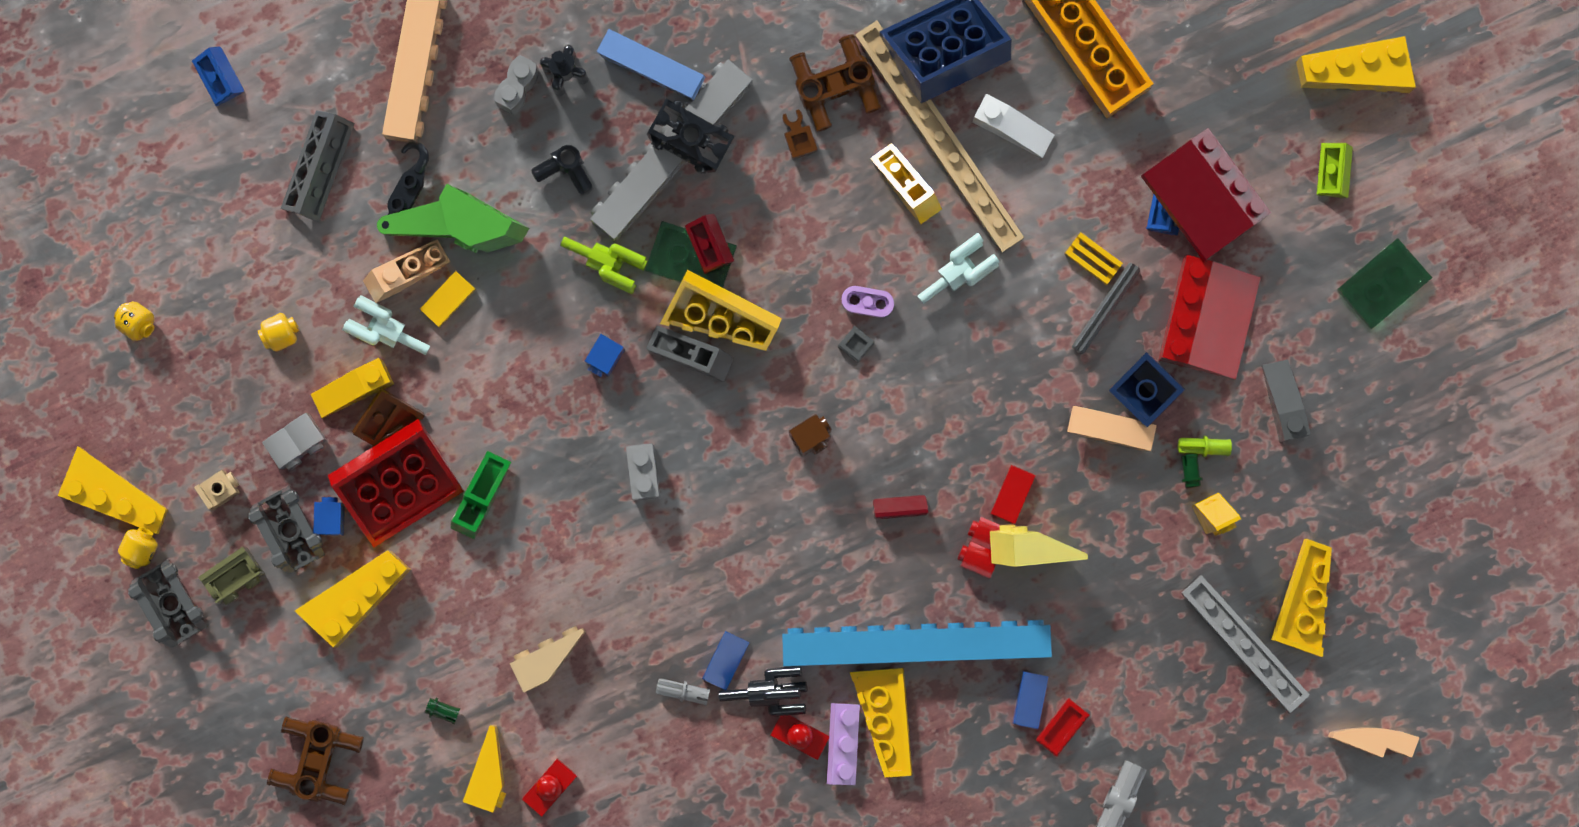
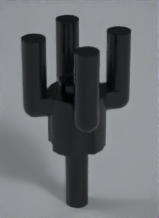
[540,45,588,96]
[718,666,808,716]

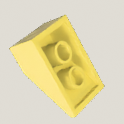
[990,525,1088,567]

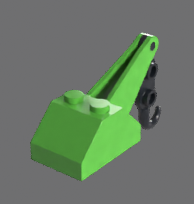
[377,141,529,253]

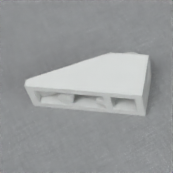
[972,94,1054,158]

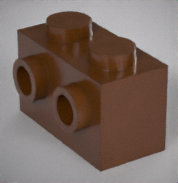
[789,414,832,456]

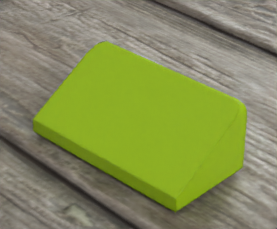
[1317,143,1353,198]

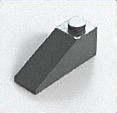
[646,325,734,382]
[1262,359,1311,443]

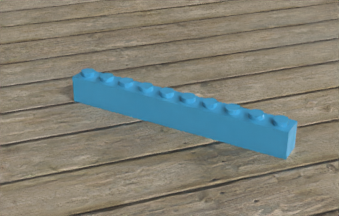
[782,620,1052,666]

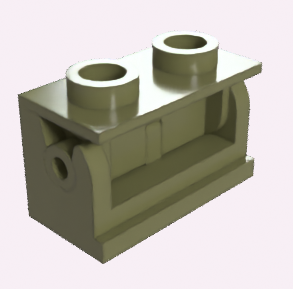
[198,547,265,605]

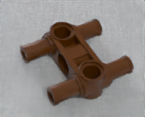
[789,34,882,132]
[267,716,364,806]

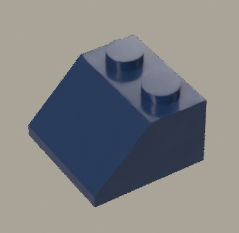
[1109,352,1186,427]

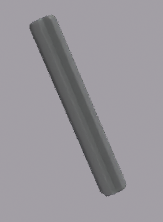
[1072,263,1140,354]

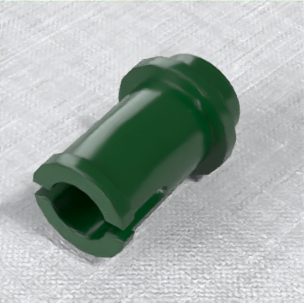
[1181,454,1203,488]
[425,697,461,725]

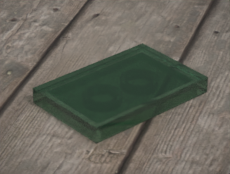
[645,221,737,288]
[1336,238,1432,329]

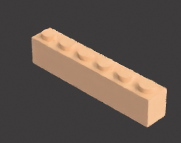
[382,0,448,143]

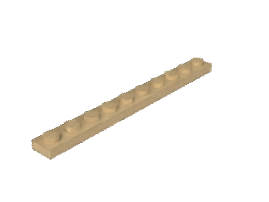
[855,21,1024,253]

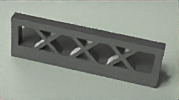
[280,110,355,222]

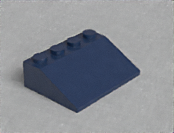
[880,0,1012,104]

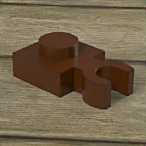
[783,109,818,160]

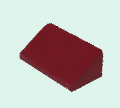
[684,214,734,274]
[873,495,929,520]

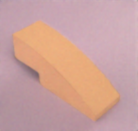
[1067,406,1157,451]
[1328,727,1420,758]

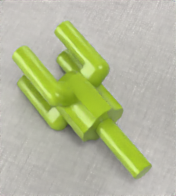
[560,236,648,295]

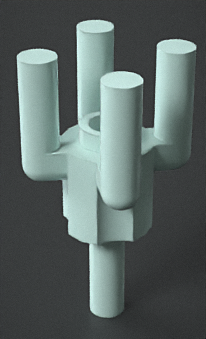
[918,233,1000,304]
[342,295,430,355]

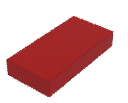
[990,465,1036,524]
[1035,698,1090,757]

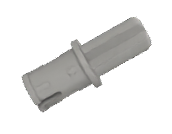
[656,679,710,706]

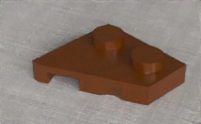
[352,388,425,446]

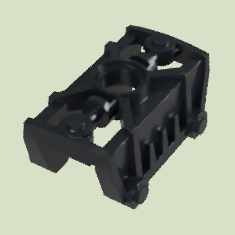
[647,98,735,174]

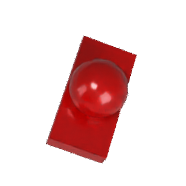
[770,715,829,760]
[522,758,578,817]

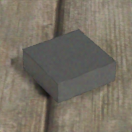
[838,326,875,363]

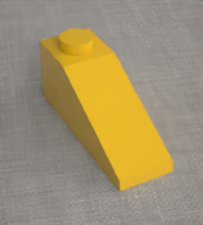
[871,143,942,224]
[311,358,394,418]
[463,725,507,813]

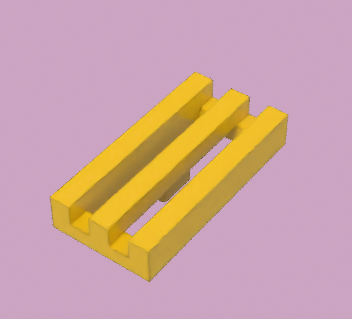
[1065,232,1123,285]

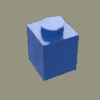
[585,334,625,377]
[313,497,345,536]

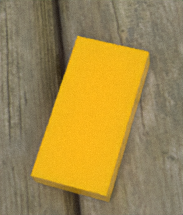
[420,271,476,328]

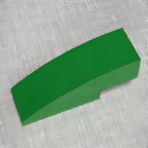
[451,451,511,539]

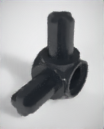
[531,145,592,194]

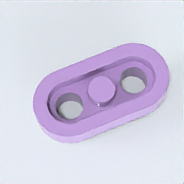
[841,286,894,318]

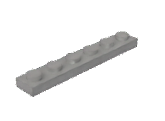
[1181,575,1310,713]

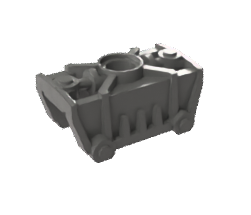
[248,486,325,574]
[128,559,208,648]

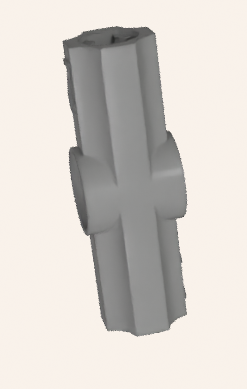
[1096,760,1147,827]

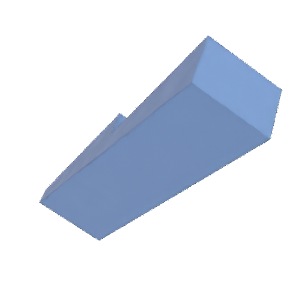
[597,29,706,100]

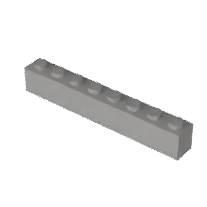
[590,59,753,243]

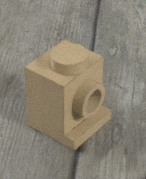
[194,470,240,511]

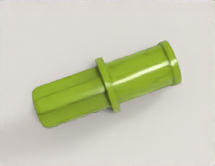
[1177,436,1232,457]

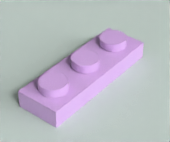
[827,703,860,785]

